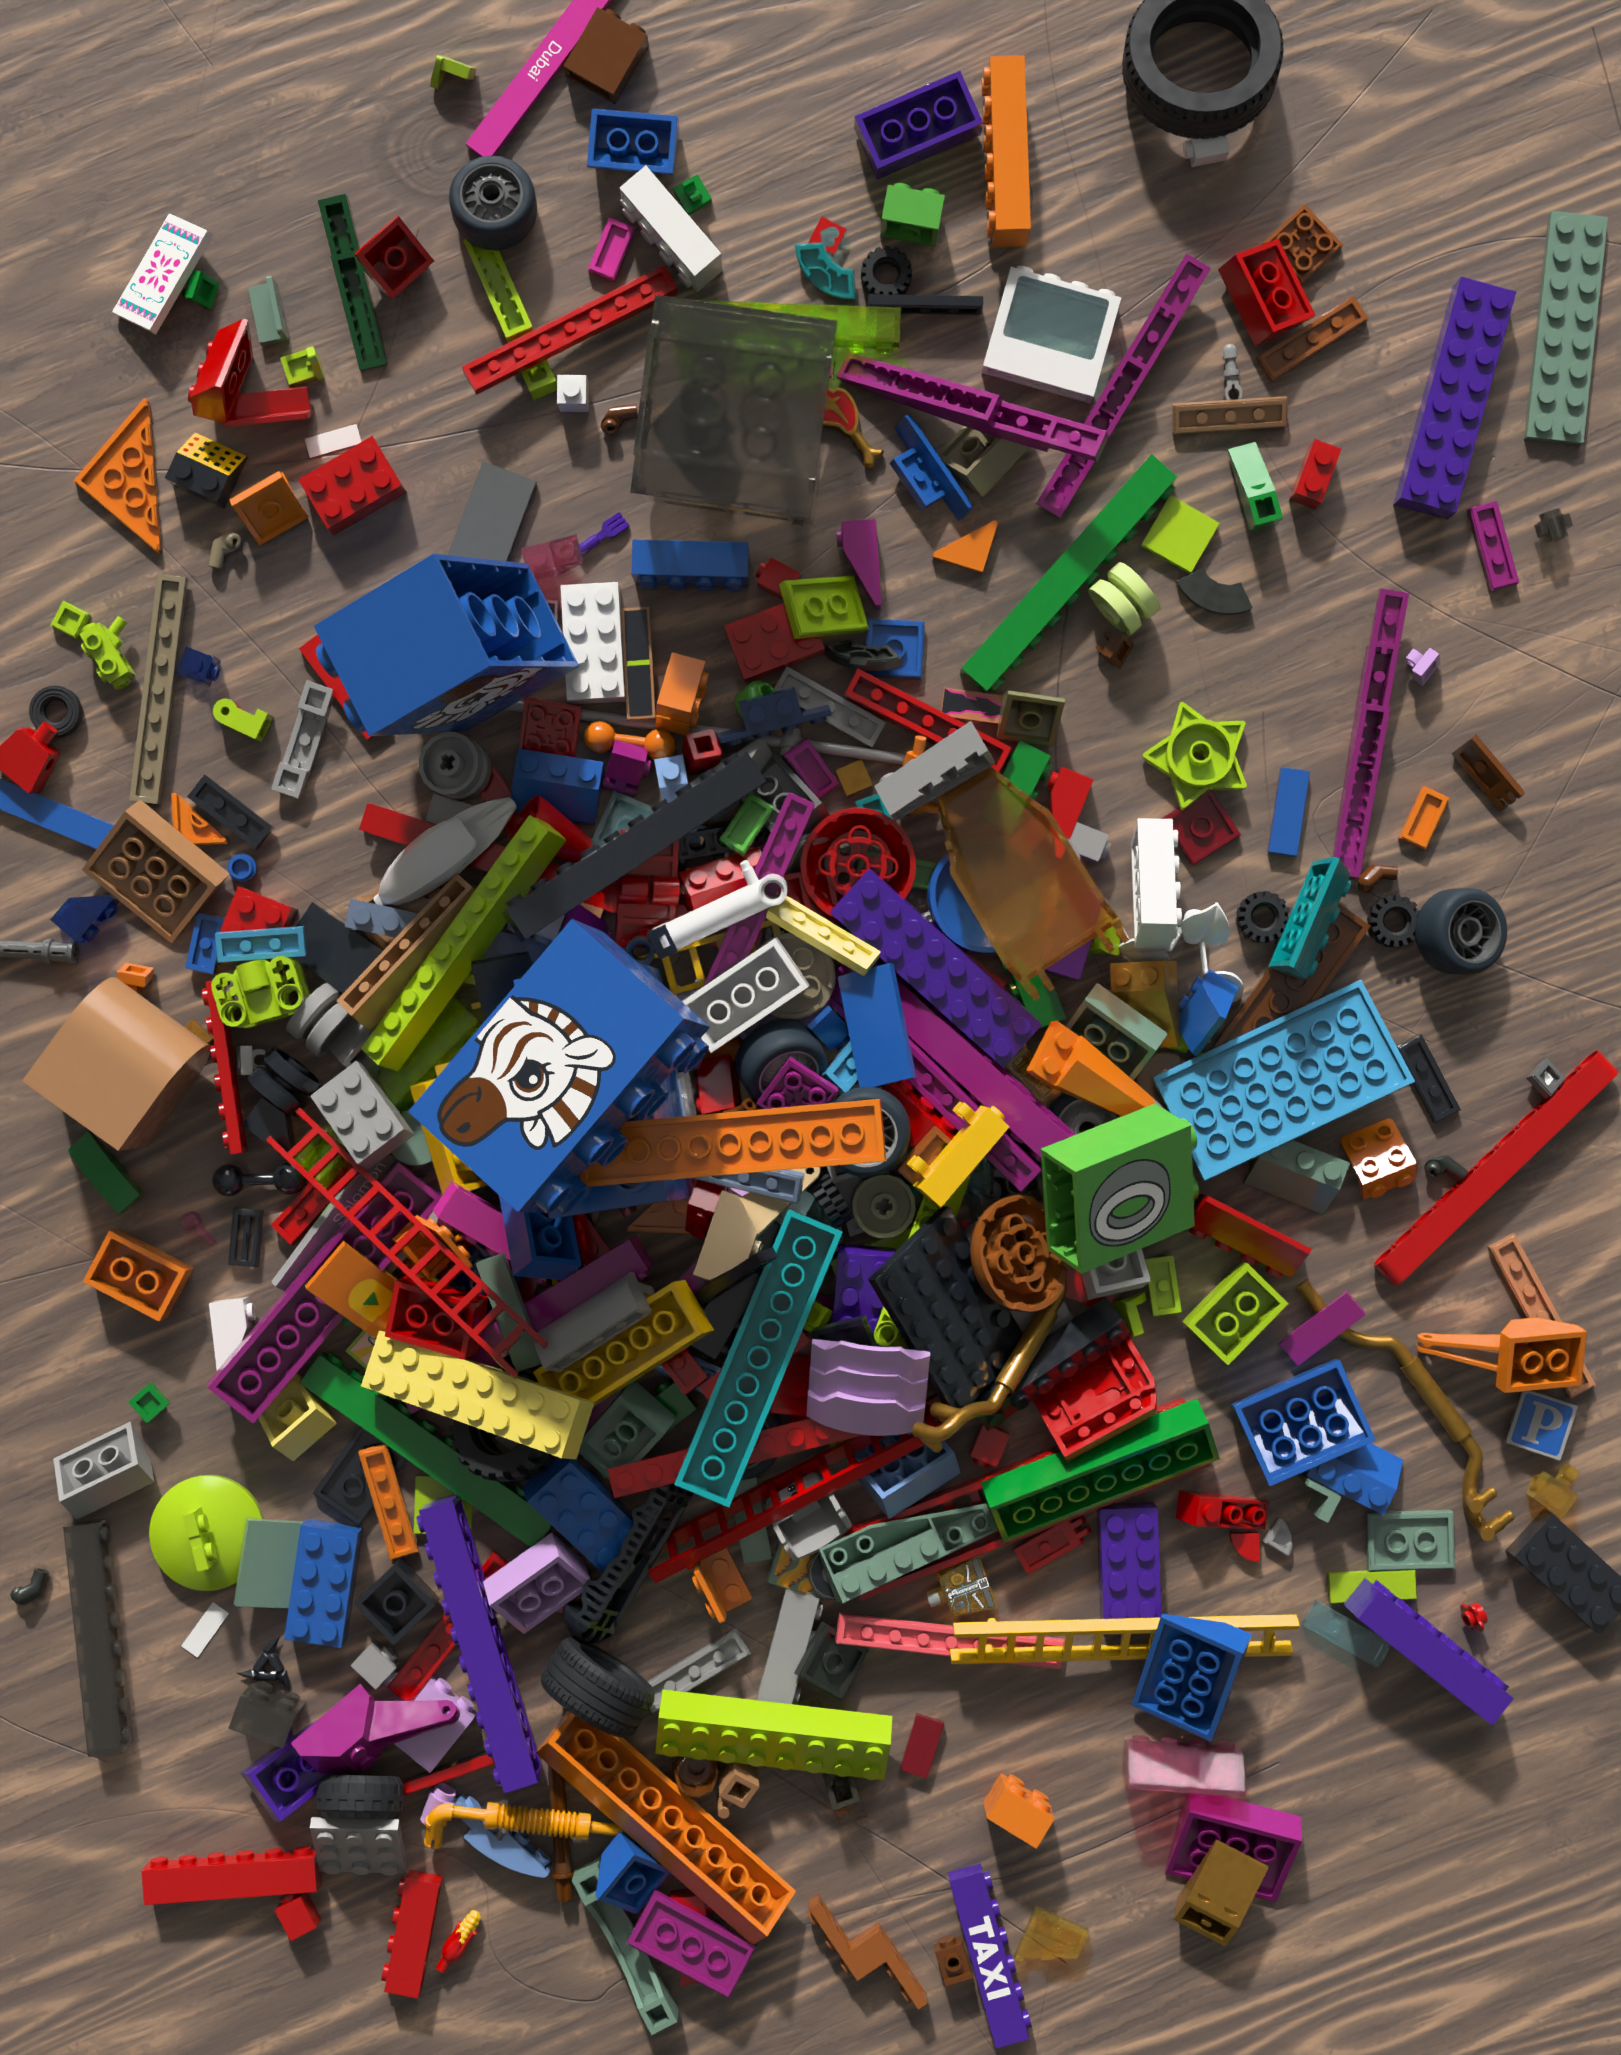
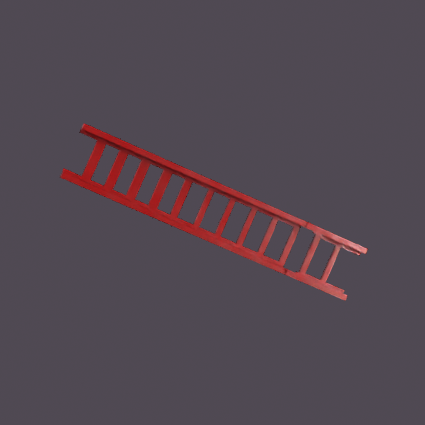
[838,1397,1211,1601]

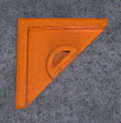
[932,520,998,573]
[171,793,228,846]

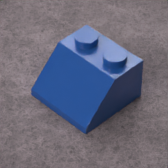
[1178,969,1238,1056]
[596,1832,670,1914]

